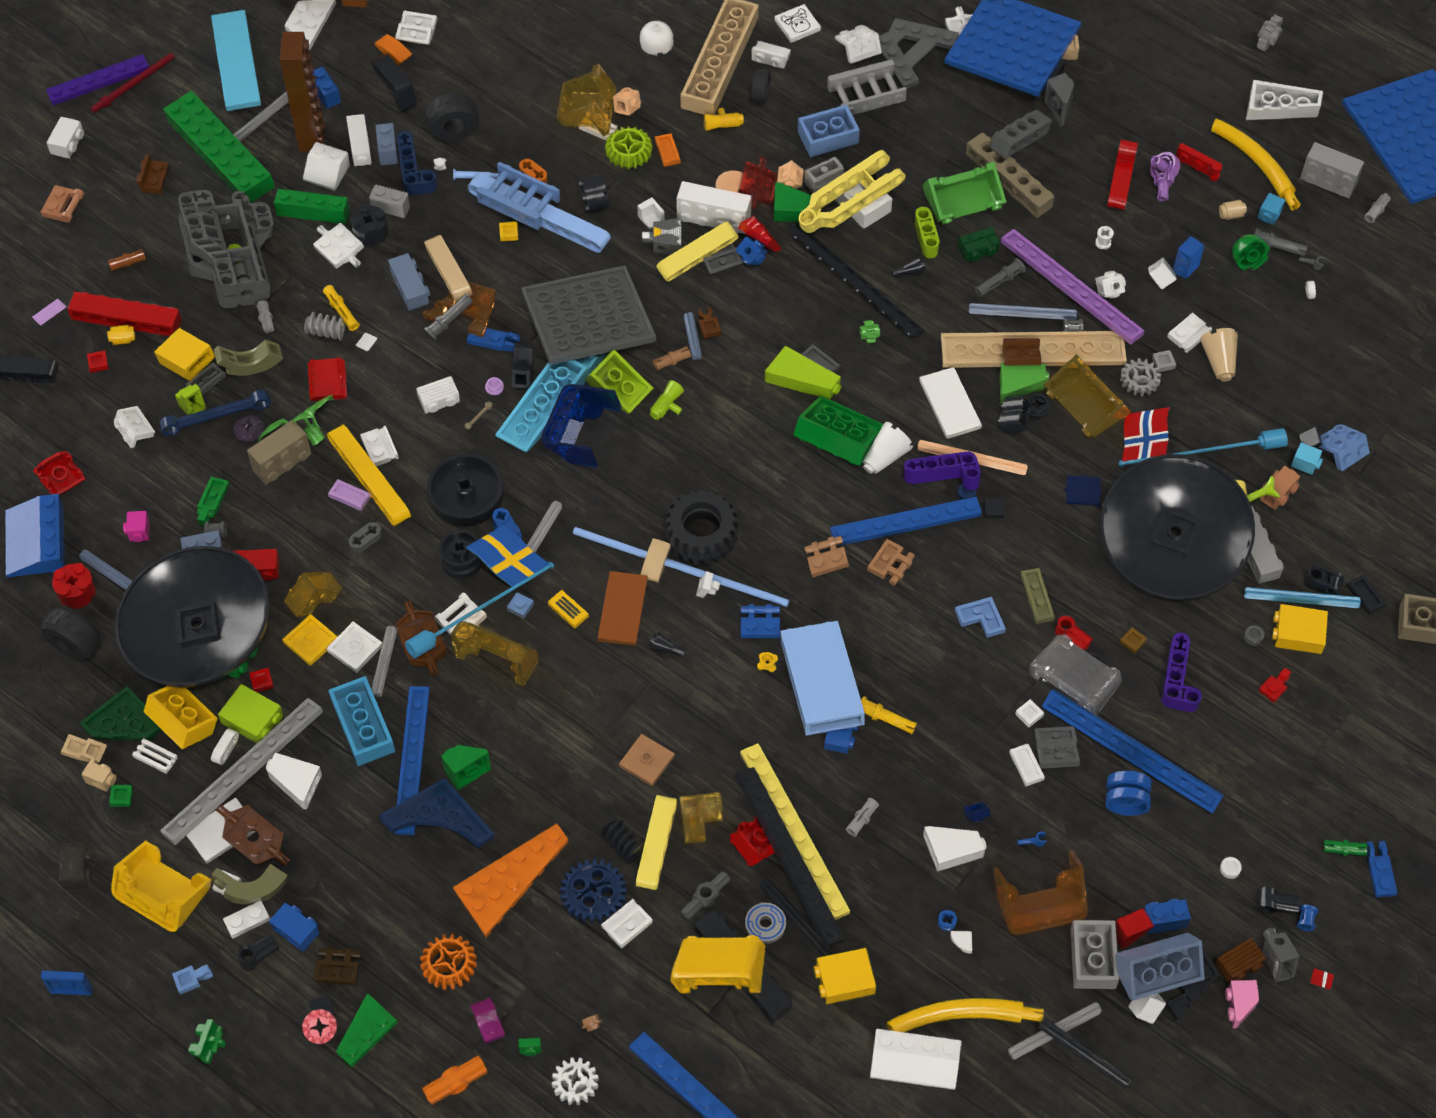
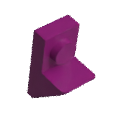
[470,998,505,1044]

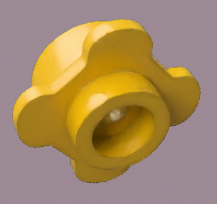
[757,652,778,672]

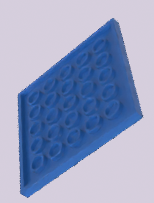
[945,0,1081,97]

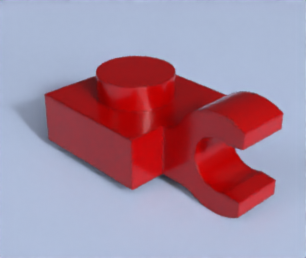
[1258,668,1292,703]

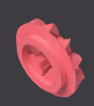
[302,1009,337,1044]

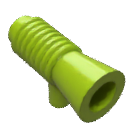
[649,380,684,420]

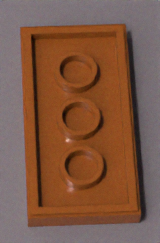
[597,571,648,646]

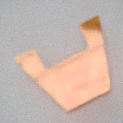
[422,281,496,337]

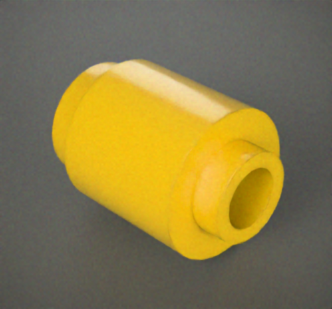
[107,325,135,345]

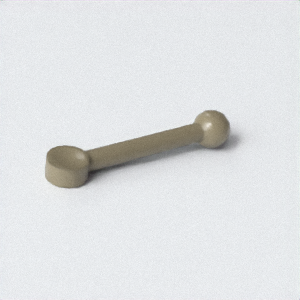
[465,402,492,430]

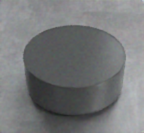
[1244,625,1264,646]

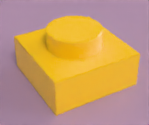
[499,222,518,241]

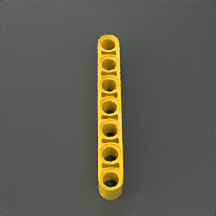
[327,424,411,526]

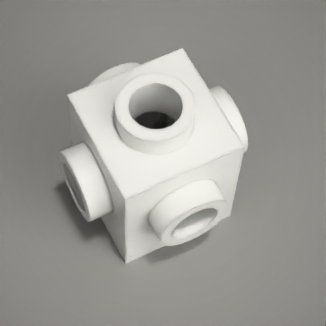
[1095,271,1126,298]

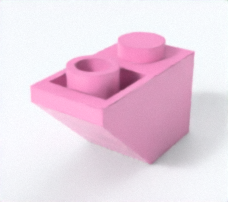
[1225,980,1259,1028]

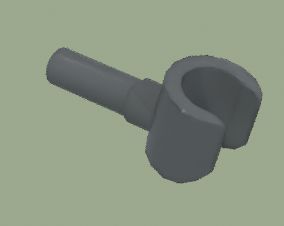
[1299,256,1326,270]

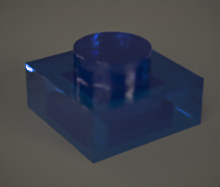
[964,802,991,822]

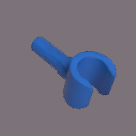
[1017,831,1047,847]

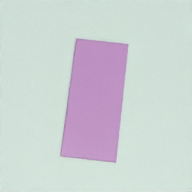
[32,299,66,326]

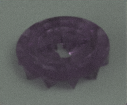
[233,414,264,441]

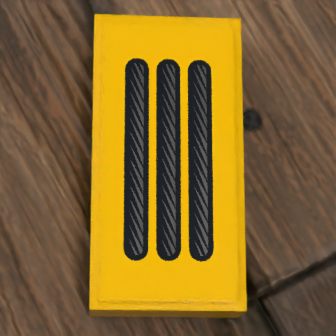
[548,590,589,629]

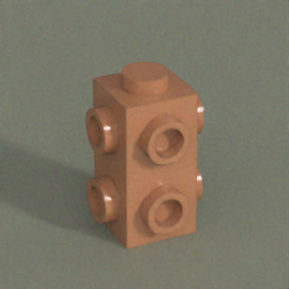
[1260,466,1300,510]

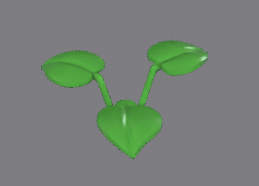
[258,395,334,446]

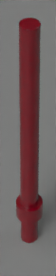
[90,53,175,114]

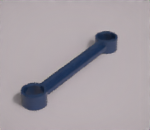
[159,390,271,436]

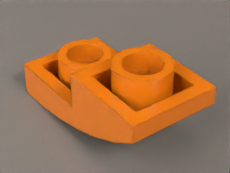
[374,34,412,66]

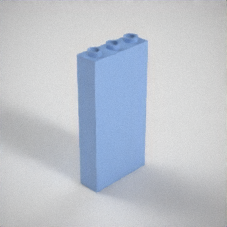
[780,621,865,735]

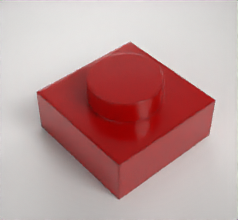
[87,350,109,373]
[249,668,274,692]

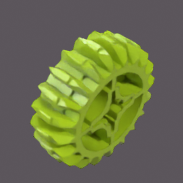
[605,126,652,170]

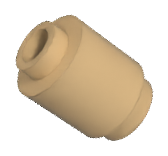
[1219,200,1247,220]

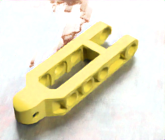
[799,150,905,233]

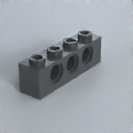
[990,109,1052,159]

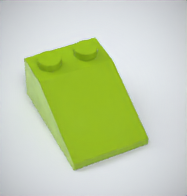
[584,350,653,414]

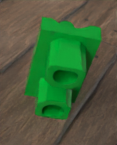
[188,1019,226,1064]

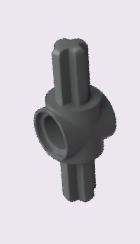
[681,872,730,919]

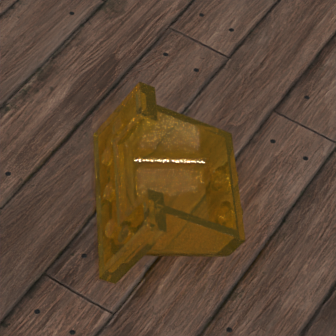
[557,64,617,136]

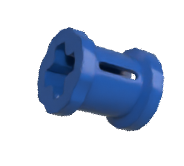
[1297,905,1318,931]

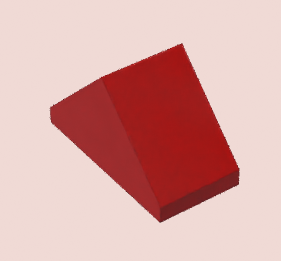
[1115,909,1155,949]

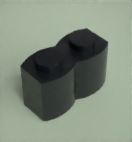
[998,394,1031,434]

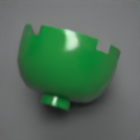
[1232,234,1270,271]

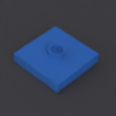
[41,971,93,995]

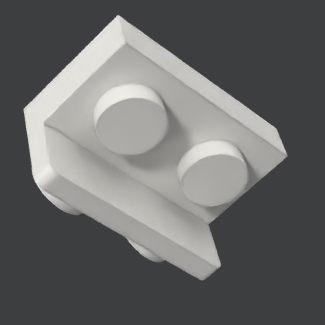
[752,41,791,69]
[114,406,155,448]

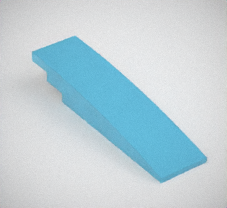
[211,10,261,111]
[495,352,608,453]

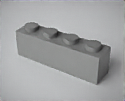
[1247,506,1283,584]

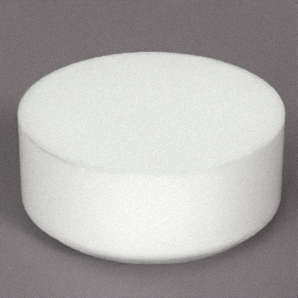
[1305,281,1316,299]
[1220,857,1242,879]

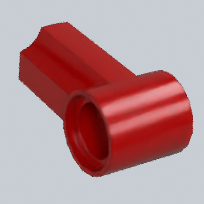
[1055,616,1093,652]

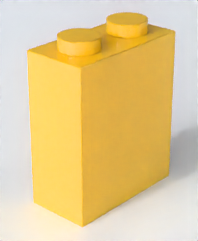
[154,328,215,381]
[1272,604,1328,654]
[814,948,876,1004]

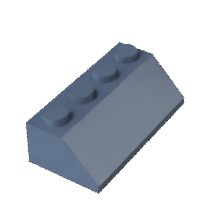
[1116,933,1205,1001]

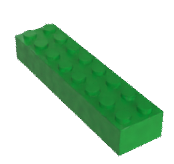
[163,90,275,203]

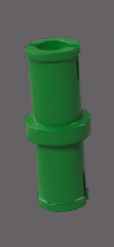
[1324,840,1367,856]

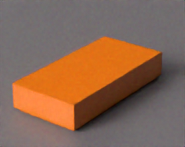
[655,133,680,167]

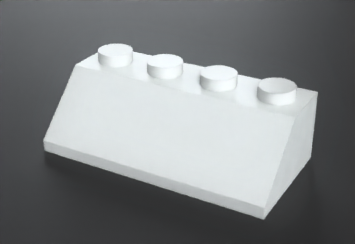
[870,1029,961,1090]

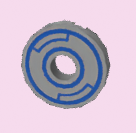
[745,903,786,944]

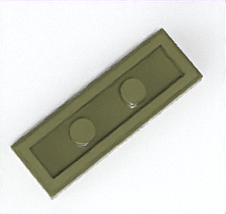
[1020,568,1055,624]

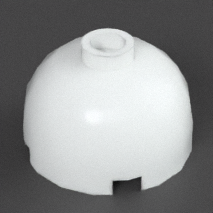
[640,21,673,55]

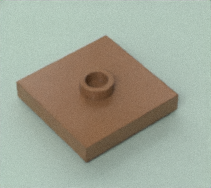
[619,734,675,786]

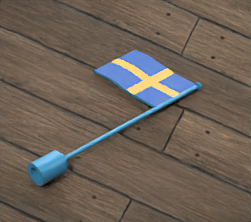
[405,525,554,659]

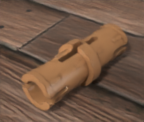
[653,346,691,371]

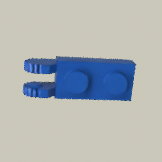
[467,325,521,352]
[1366,841,1398,897]

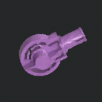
[1150,152,1180,201]

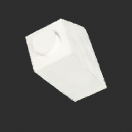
[266,753,322,810]
[923,826,987,871]

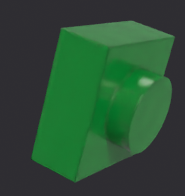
[109,785,133,807]
[519,1038,541,1056]

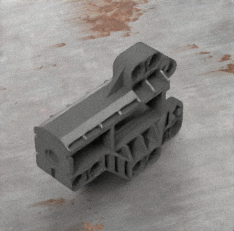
[178,190,273,308]

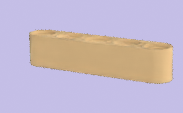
[424,235,473,302]

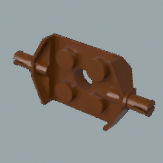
[395,600,447,676]
[215,804,291,866]

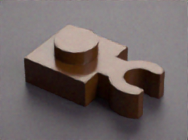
[698,307,721,339]

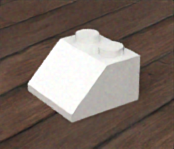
[303,142,350,191]

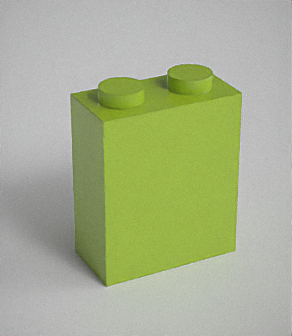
[218,684,283,743]

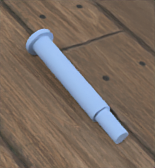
[453,169,499,180]

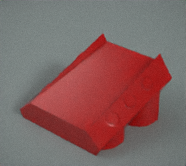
[738,216,782,252]
[308,357,347,401]
[33,451,86,496]
[730,817,775,866]

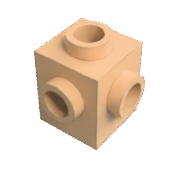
[613,88,641,116]
[777,161,804,189]

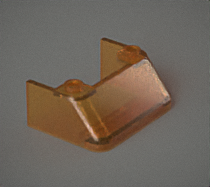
[994,850,1088,935]

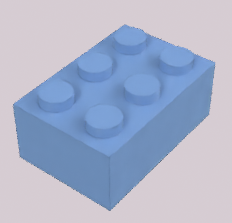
[798,105,860,157]

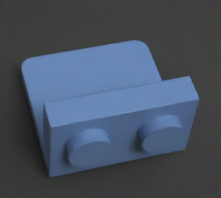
[1319,424,1370,471]

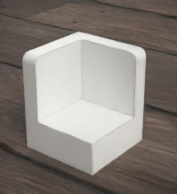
[637,198,664,230]
[1148,258,1177,289]
[1129,993,1166,1023]

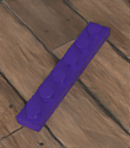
[46,54,149,106]

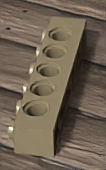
[966,132,1054,218]

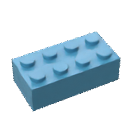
[328,676,395,766]

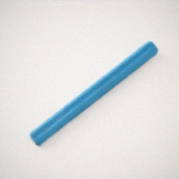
[1244,587,1361,608]

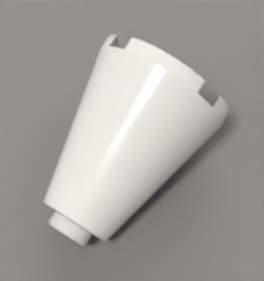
[863,422,913,474]

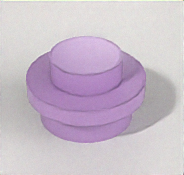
[485,377,504,395]

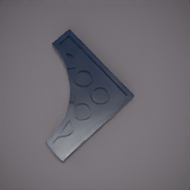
[380,778,494,848]

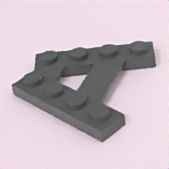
[879,18,959,89]

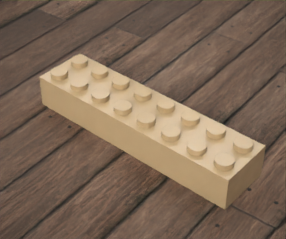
[681,0,759,115]

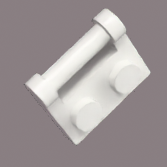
[434,593,487,642]

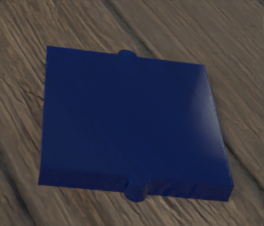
[1065,475,1102,506]

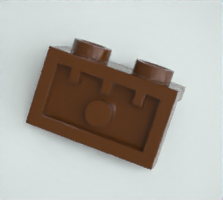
[136,154,170,194]
[1002,338,1042,365]

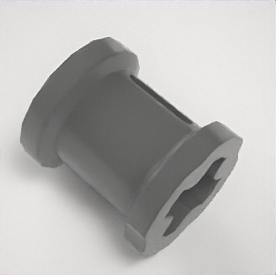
[1063,318,1083,332]
[204,521,227,538]

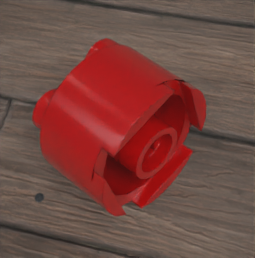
[52,563,96,609]

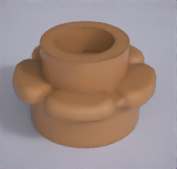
[582,1015,602,1032]

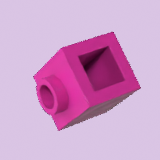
[123,511,150,542]

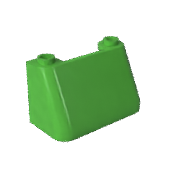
[922,162,1006,225]

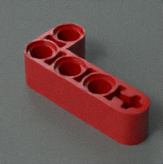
[1107,140,1138,210]

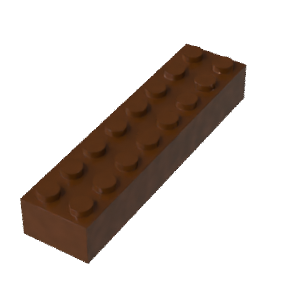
[280,32,325,152]

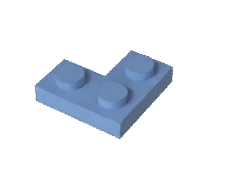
[955,597,1006,638]

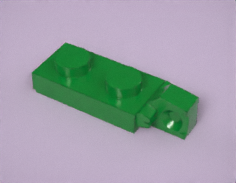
[197,477,230,527]

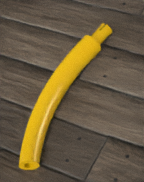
[1211,118,1301,210]
[886,998,1044,1033]

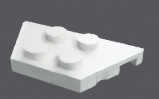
[285,0,336,50]

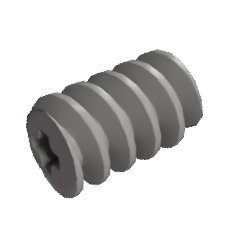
[304,312,345,341]

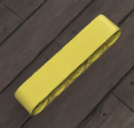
[656,221,739,282]
[636,795,677,890]

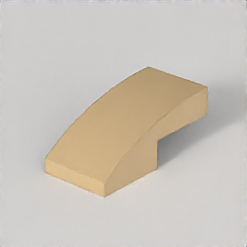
[640,538,671,582]
[61,734,107,764]

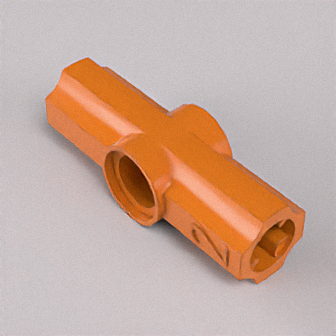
[422,1056,488,1105]

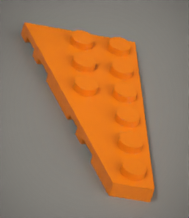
[453,824,568,938]

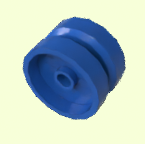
[1105,771,1152,816]

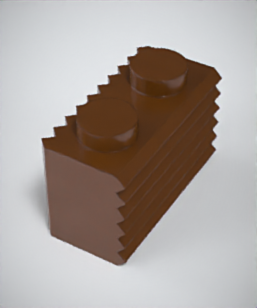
[1215,938,1266,984]

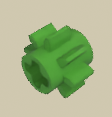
[859,320,880,343]

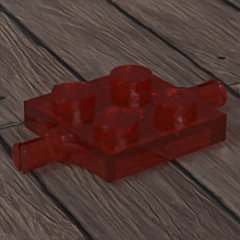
[738,157,778,209]

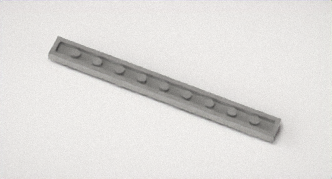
[160,698,323,845]

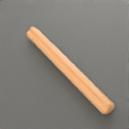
[918,440,1028,475]

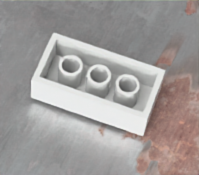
[677,181,751,234]

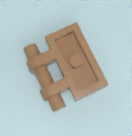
[805,536,849,577]
[867,539,915,586]

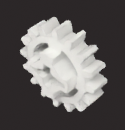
[552,1058,598,1105]

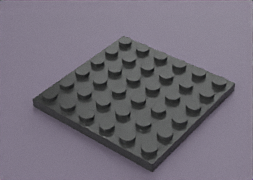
[521,266,656,365]

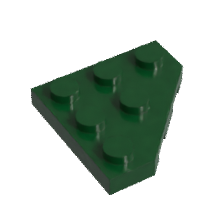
[80,686,162,740]

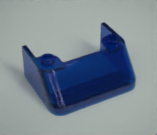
[541,384,622,468]

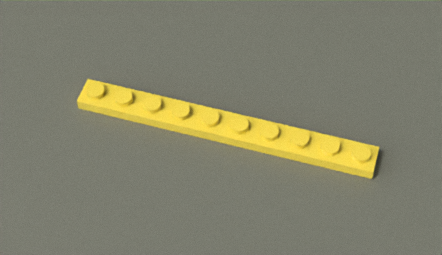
[740,743,850,920]

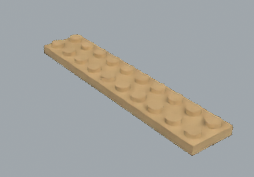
[941,331,1127,368]

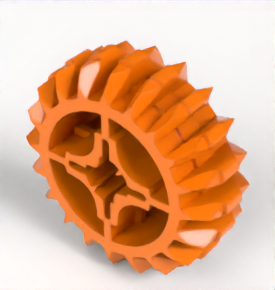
[420,934,477,990]

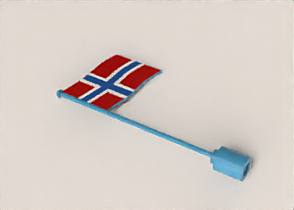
[1118,407,1288,467]

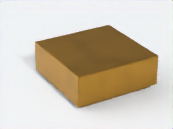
[1119,628,1147,654]

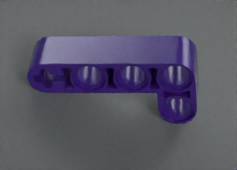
[904,451,981,490]
[1161,633,1202,712]

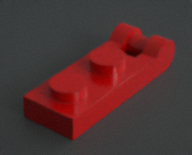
[1176,143,1222,181]

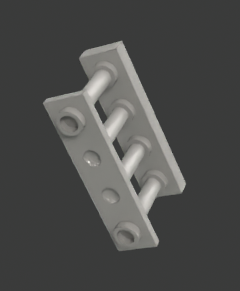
[827,60,907,115]

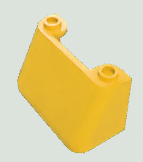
[111,840,212,932]
[670,935,765,993]

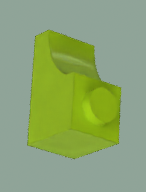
[175,384,206,415]

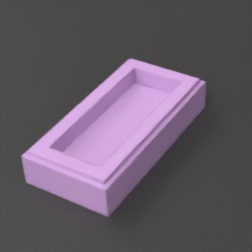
[328,479,371,511]

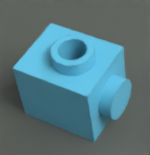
[1291,443,1323,475]

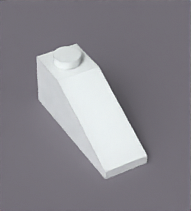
[346,114,372,166]

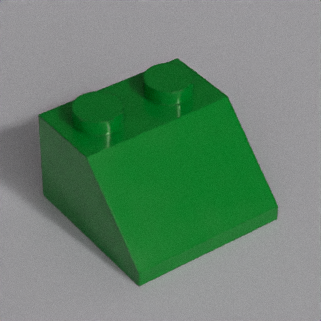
[441,745,491,791]

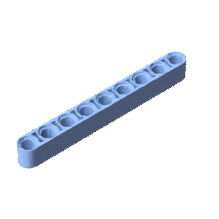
[467,173,611,252]

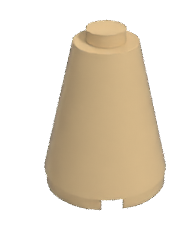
[1201,328,1238,382]

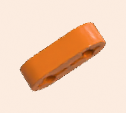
[519,159,547,183]

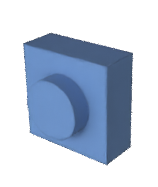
[507,593,534,619]

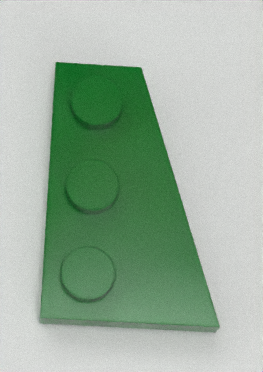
[336,993,397,1068]

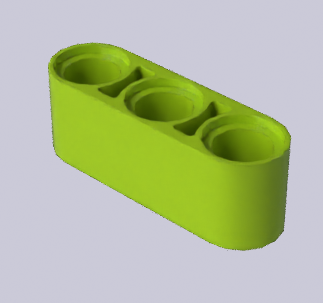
[914,207,939,258]

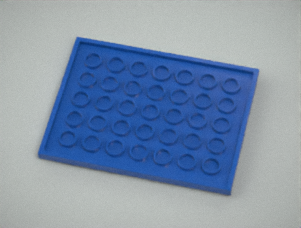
[1342,69,1436,204]

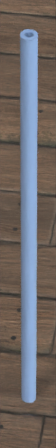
[573,527,789,607]

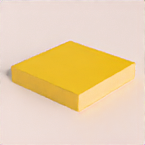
[282,614,337,666]

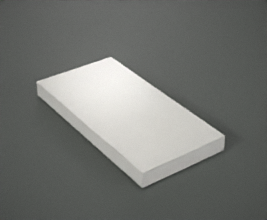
[919,367,982,439]

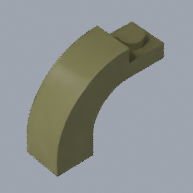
[214,339,283,376]
[212,864,287,905]

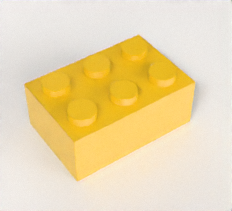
[144,686,217,749]

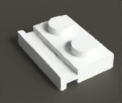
[1167,313,1212,353]
[360,426,399,466]
[601,899,653,948]

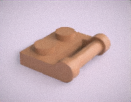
[41,185,85,223]

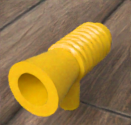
[704,108,744,131]

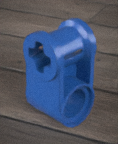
[492,508,522,539]

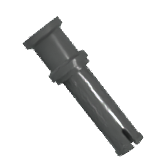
[1254,228,1308,257]
[975,258,1025,297]
[424,293,473,340]

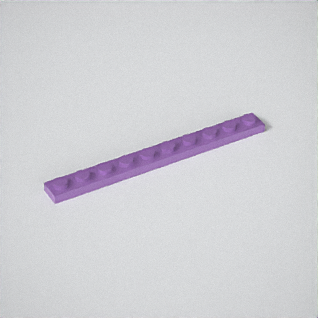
[1001,229,1144,344]

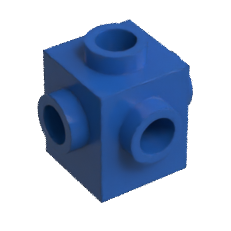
[735,236,768,265]

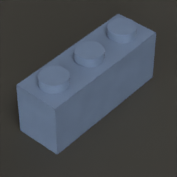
[388,253,430,310]

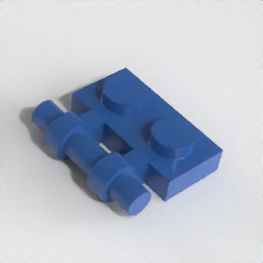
[741,604,780,638]

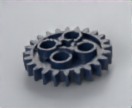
[560,858,627,924]

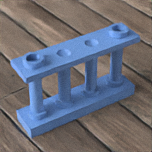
[476,162,560,230]

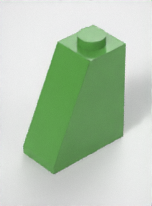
[1000,363,1049,404]

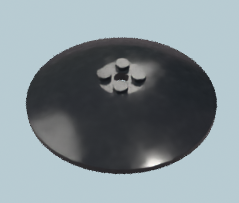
[1100,454,1255,600]
[115,546,270,688]

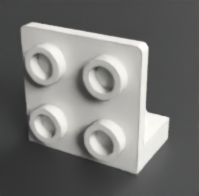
[835,25,882,63]

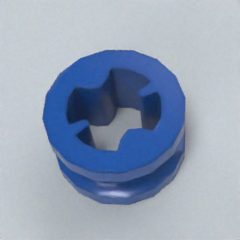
[938,910,957,931]

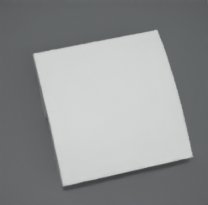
[395,11,437,45]

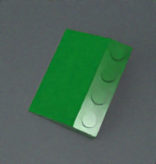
[793,396,883,466]

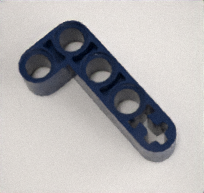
[397,131,437,195]

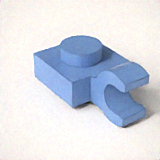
[172,965,213,995]

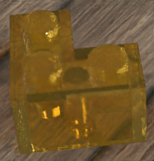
[284,572,342,617]
[680,792,723,844]

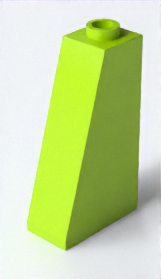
[765,346,841,399]

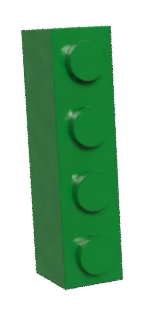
[274,189,350,224]

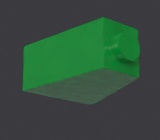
[774,182,811,222]

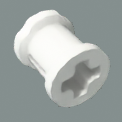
[1096,226,1113,250]

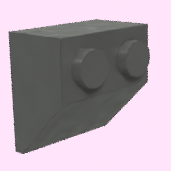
[1044,73,1075,126]

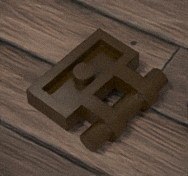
[314,946,361,985]

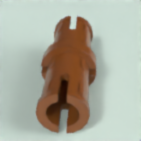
[108,249,146,271]

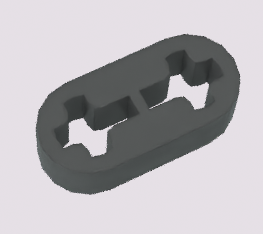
[349,522,382,553]

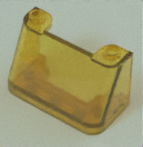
[1044,354,1131,438]
[451,621,539,686]

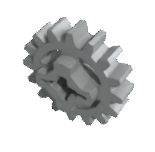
[1257,14,1283,51]
[1120,358,1161,396]

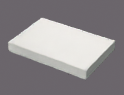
[186,798,255,864]

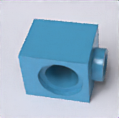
[1258,193,1285,225]

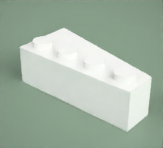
[1246,80,1323,120]

